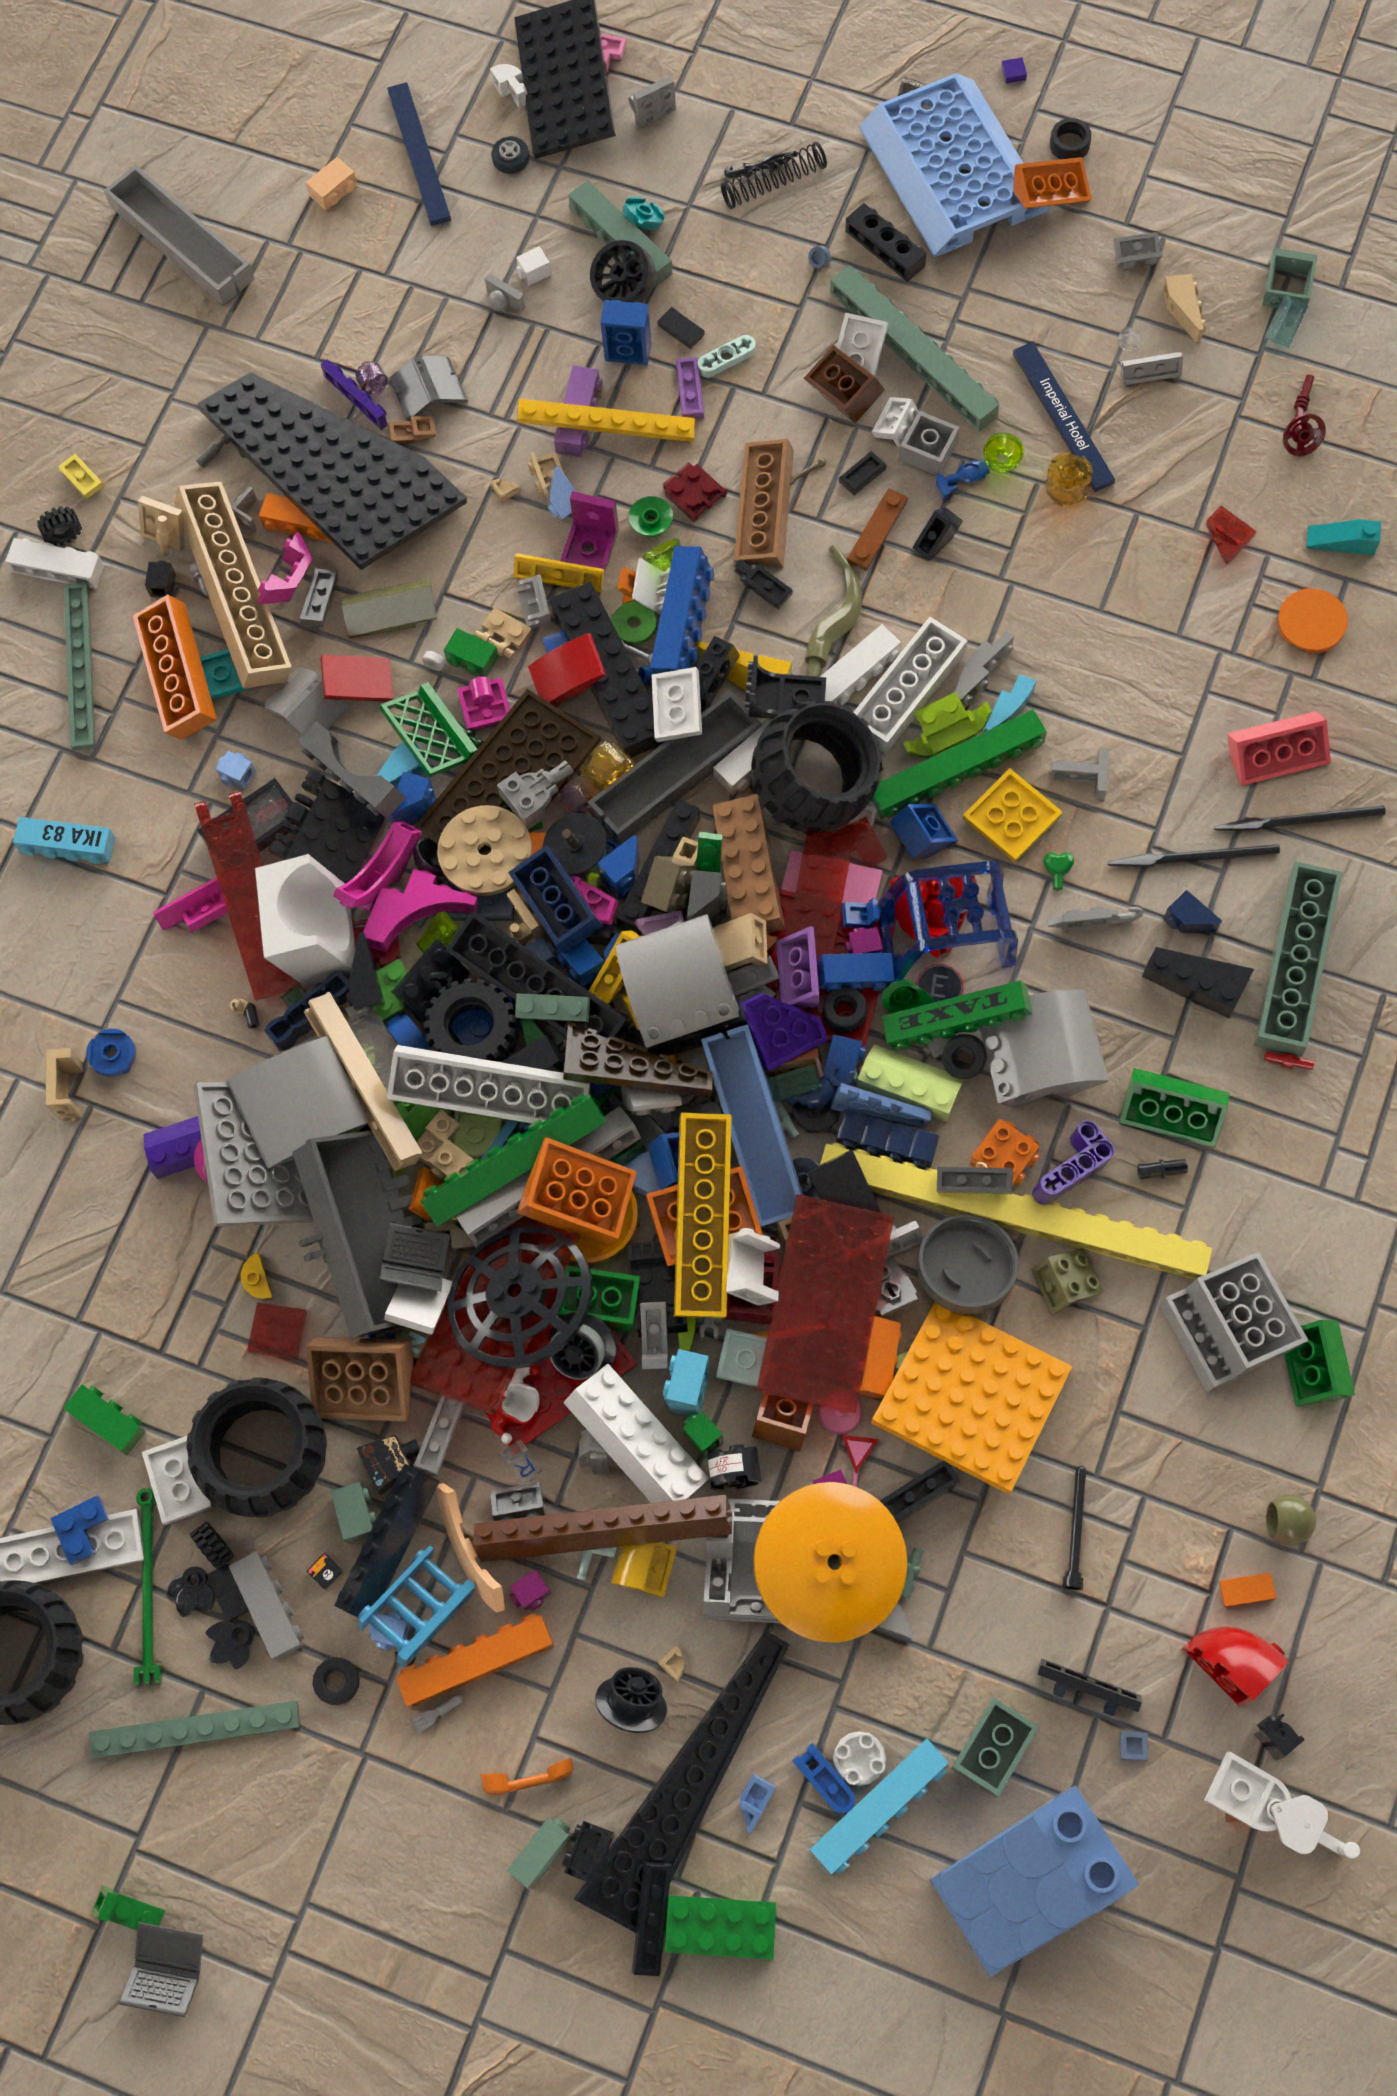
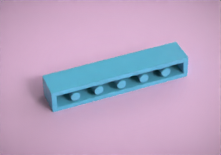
[809,1739,949,1875]

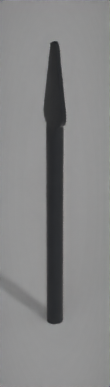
[1214,805,1386,831]
[1107,844,1280,867]

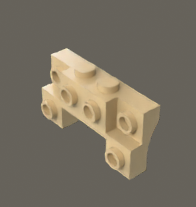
[416,1110,474,1180]

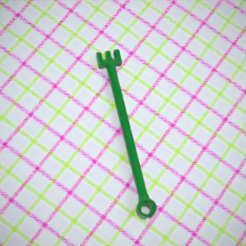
[134,1488,162,1686]

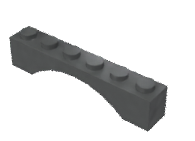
[298,721,406,819]

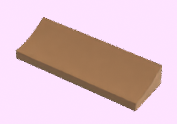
[734,439,794,568]

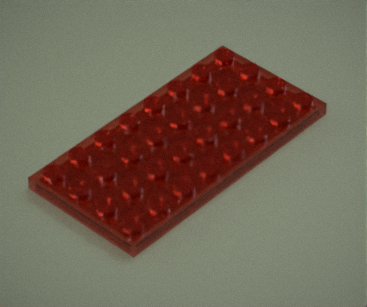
[755,1194,894,1414]
[410,1216,581,1415]

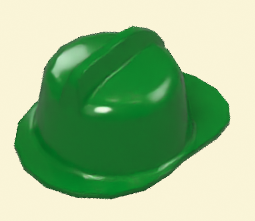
[882,979,935,1013]

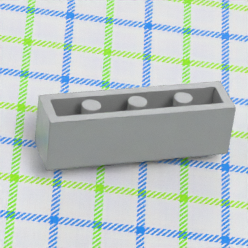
[229,1551,305,1661]

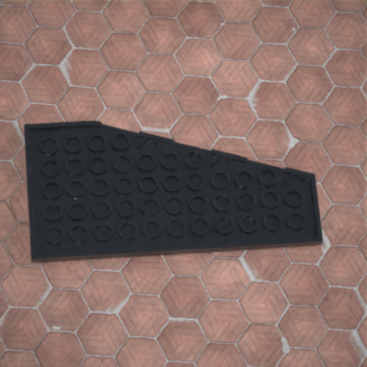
[197,372,467,570]

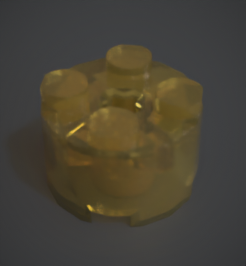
[1045,452,1093,507]
[581,741,634,792]

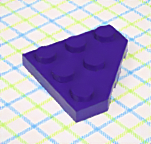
[740,993,828,1071]

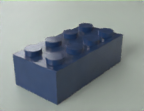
[508,845,603,953]

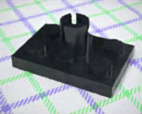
[391,940,470,1025]

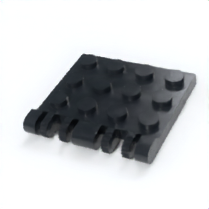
[268,769,385,884]

